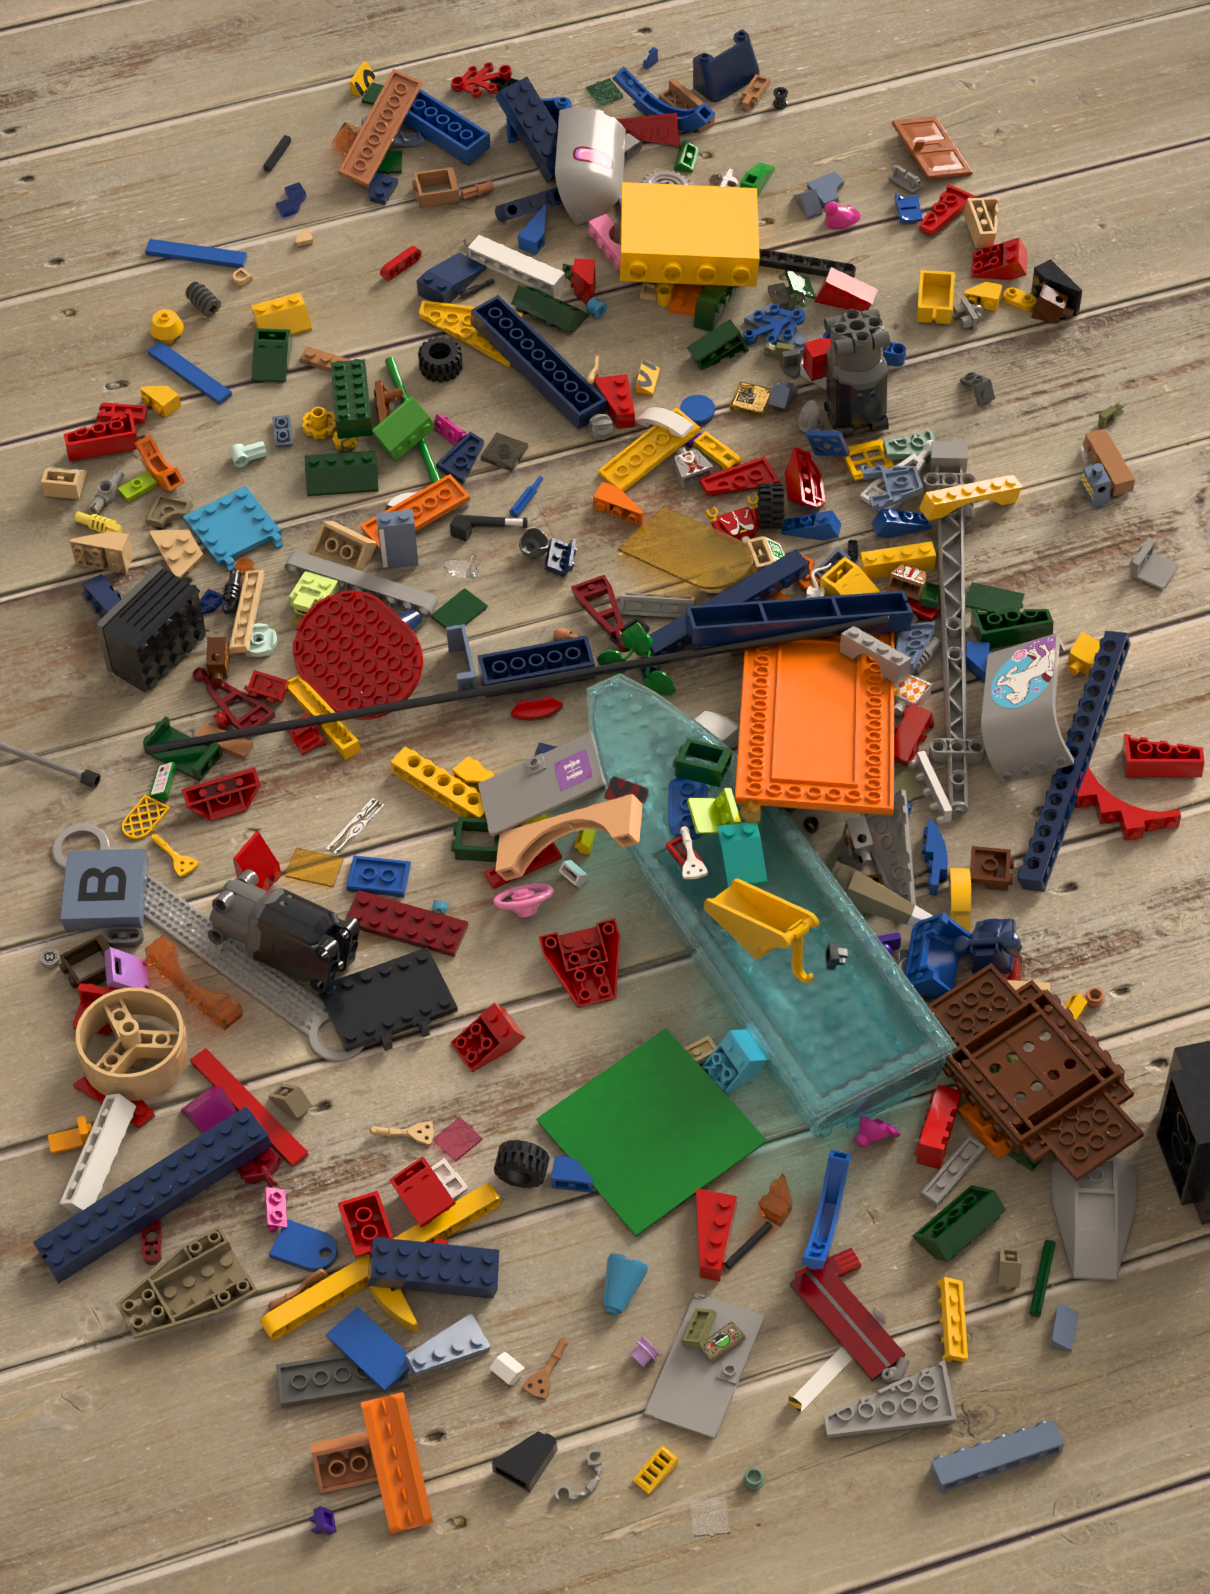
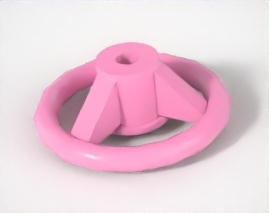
[493,883,554,917]

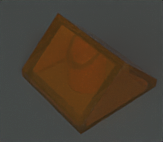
[332,122,361,157]

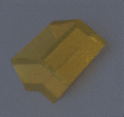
[740,799,761,823]

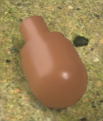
[553,628,579,641]

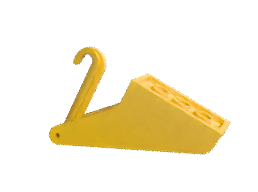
[704,878,819,984]

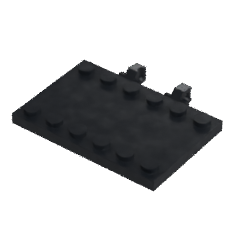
[318,947,458,1052]

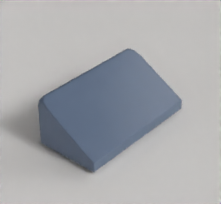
[1050,1303,1078,1351]

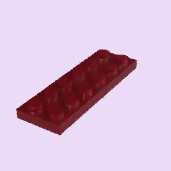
[345,891,469,957]

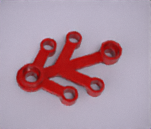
[451,62,512,98]

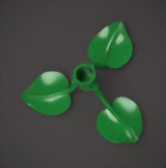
[597,622,677,695]

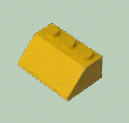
[251,292,312,336]

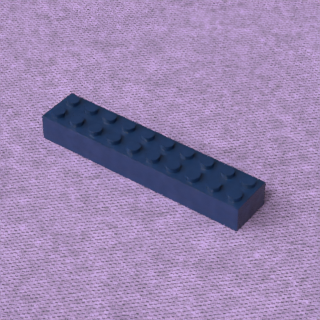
[470,295,607,430]

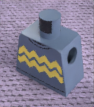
[1079,463,1111,508]

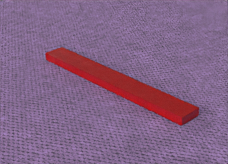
[190,1048,309,1167]

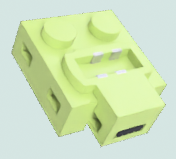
[289,571,339,615]

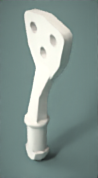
[680,826,708,879]

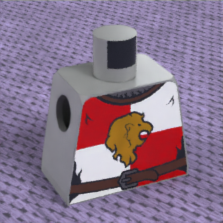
[842,815,873,865]

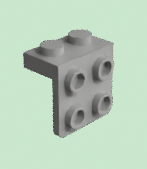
[1130,538,1179,590]

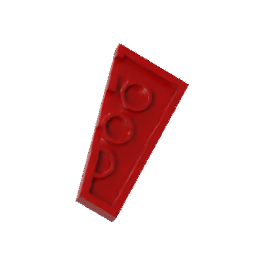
[919,184,975,236]

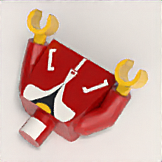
[705,494,759,549]

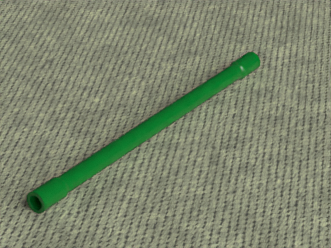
[385,357,441,484]

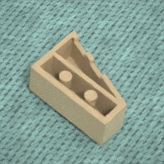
[963,197,999,249]

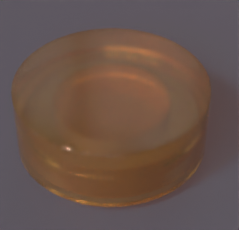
[235,557,254,575]

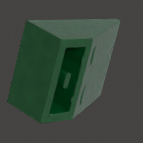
[251,328,292,382]

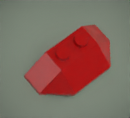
[785,447,826,509]
[181,767,261,821]

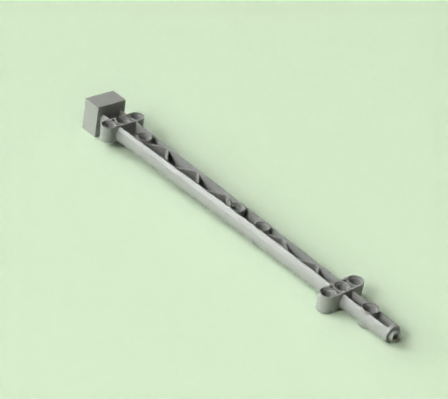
[923,441,985,816]

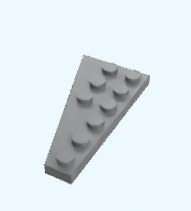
[865,789,916,905]

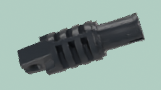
[222,570,242,614]

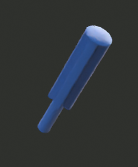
[509,476,543,518]

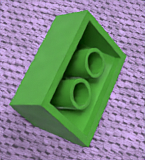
[372,396,435,461]

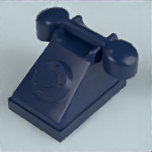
[951,918,1022,975]

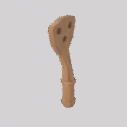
[268,1269,328,1310]
[523,1337,568,1399]

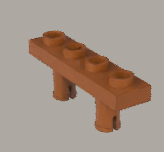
[373,380,404,424]

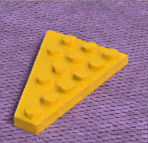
[419,300,523,367]

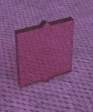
[433,1117,482,1162]

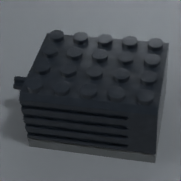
[96,564,206,692]

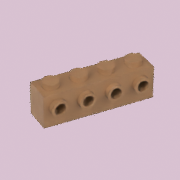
[1083,428,1135,496]

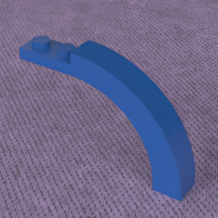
[612,66,715,131]
[802,1150,852,1270]

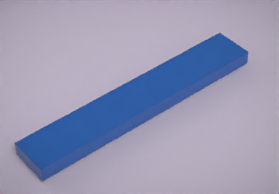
[145,239,248,268]
[147,341,232,405]

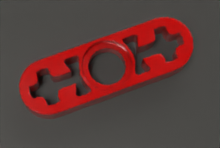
[380,246,422,281]

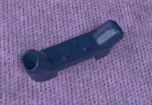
[495,187,563,222]

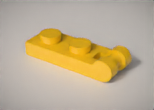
[693,431,741,470]

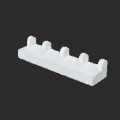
[909,751,952,824]

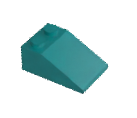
[717,821,767,888]

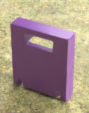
[104,947,149,989]

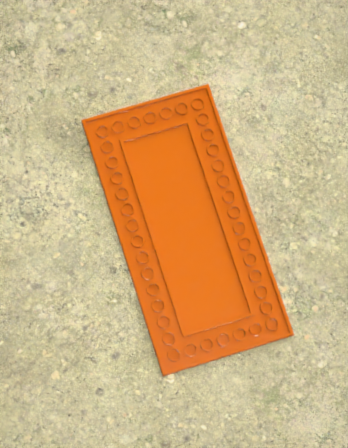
[735,632,894,815]

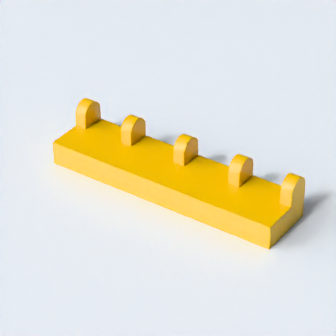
[937,1277,968,1363]

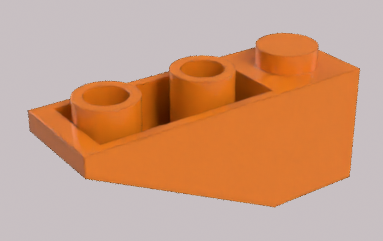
[593,482,643,526]

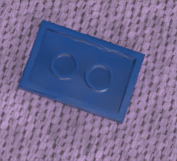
[346,855,411,897]

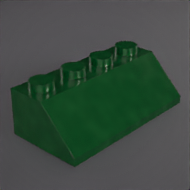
[511,285,589,333]
[305,450,379,496]
[912,1185,1006,1261]

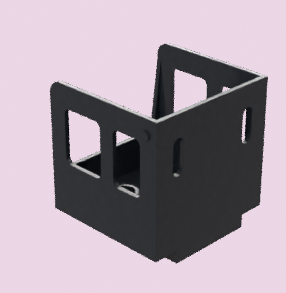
[1155,1041,1210,1225]

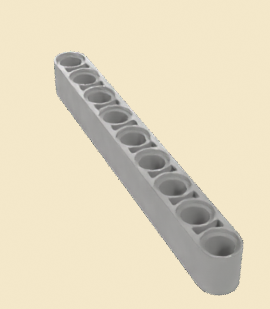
[284,550,438,618]

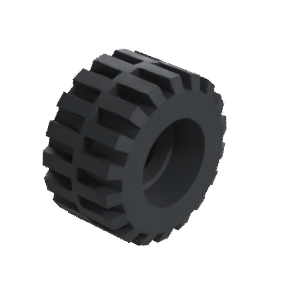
[418,336,463,383]
[758,483,784,529]
[494,1140,550,1188]

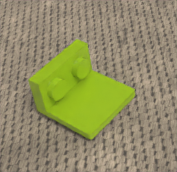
[687,788,741,834]

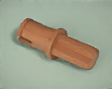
[461,180,494,200]

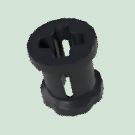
[773,87,788,109]

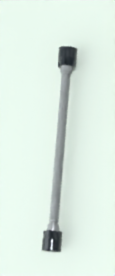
[0,742,101,788]

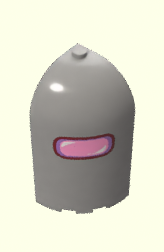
[555,107,626,226]

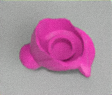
[824,202,861,229]
[854,1115,901,1148]

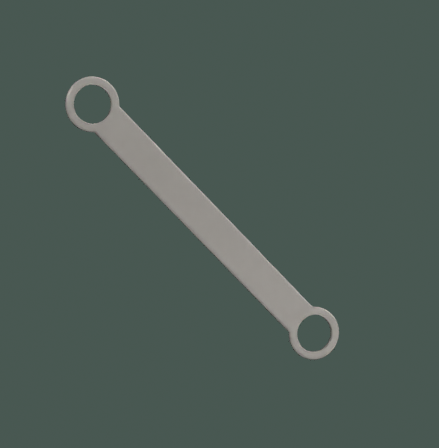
[52,824,365,1061]

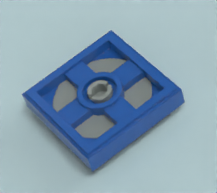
[806,429,850,457]

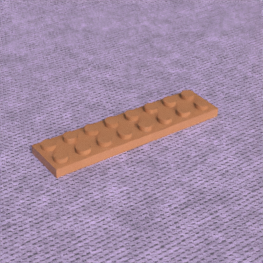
[338,69,423,187]

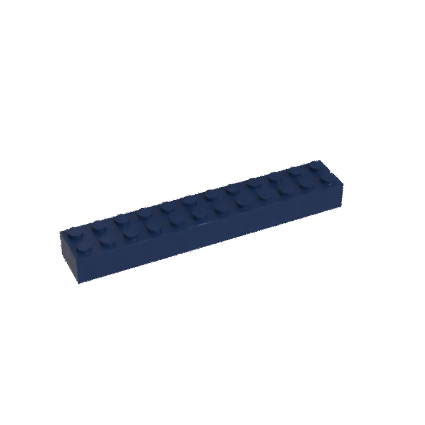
[685,591,913,647]
[33,1106,272,1283]

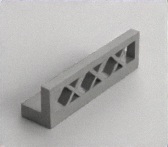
[620,592,695,618]

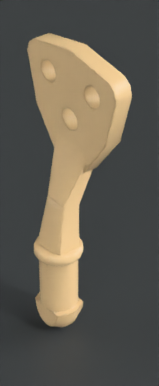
[587,356,599,384]
[369,1121,434,1146]

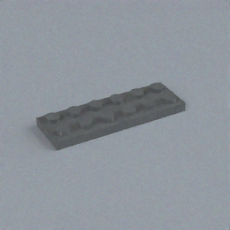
[276,1344,410,1407]

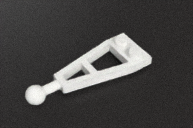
[860,440,933,511]

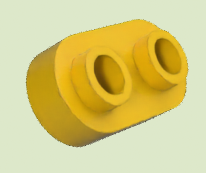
[1003,287,1036,311]

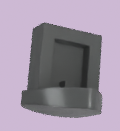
[781,348,801,379]

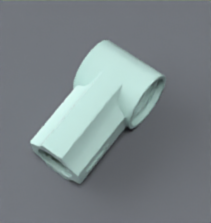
[229,441,267,467]

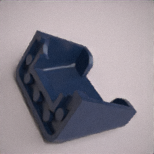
[693,29,760,102]

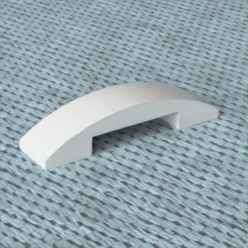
[635,407,694,438]

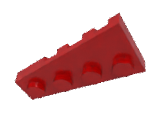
[616,113,680,146]
[700,456,780,496]
[73,1076,155,1129]

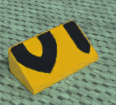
[349,61,375,97]
[636,360,660,395]

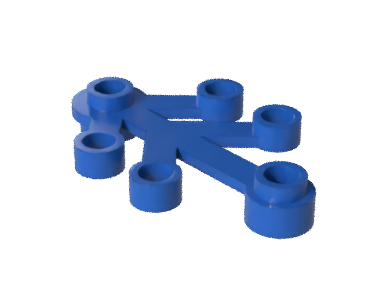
[742,304,806,345]

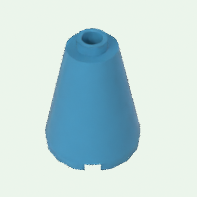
[603,1253,648,1316]

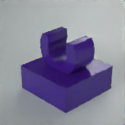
[309,1506,337,1535]

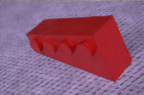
[64,410,138,461]

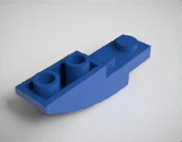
[921,820,948,896]

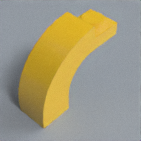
[948,868,971,930]

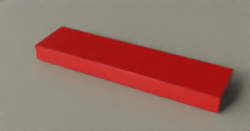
[484,842,562,890]

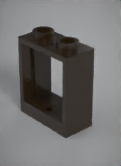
[59,934,119,990]

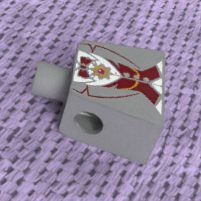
[674,447,713,489]

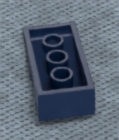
[417,252,486,304]

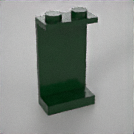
[143,716,222,782]

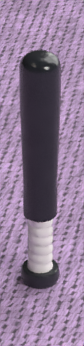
[457,515,528,528]

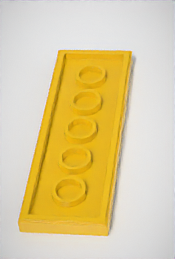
[597,408,701,492]

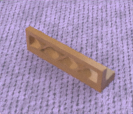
[659,77,715,133]

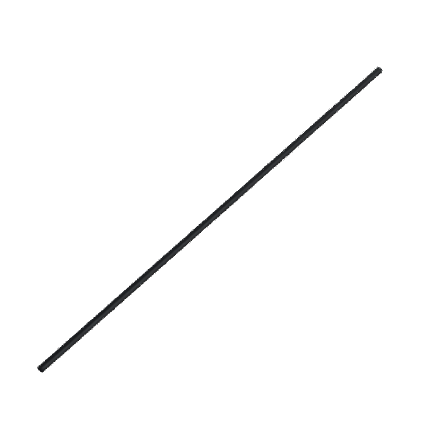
[147,615,890,755]

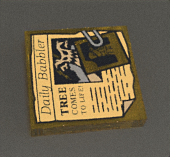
[730,381,772,418]

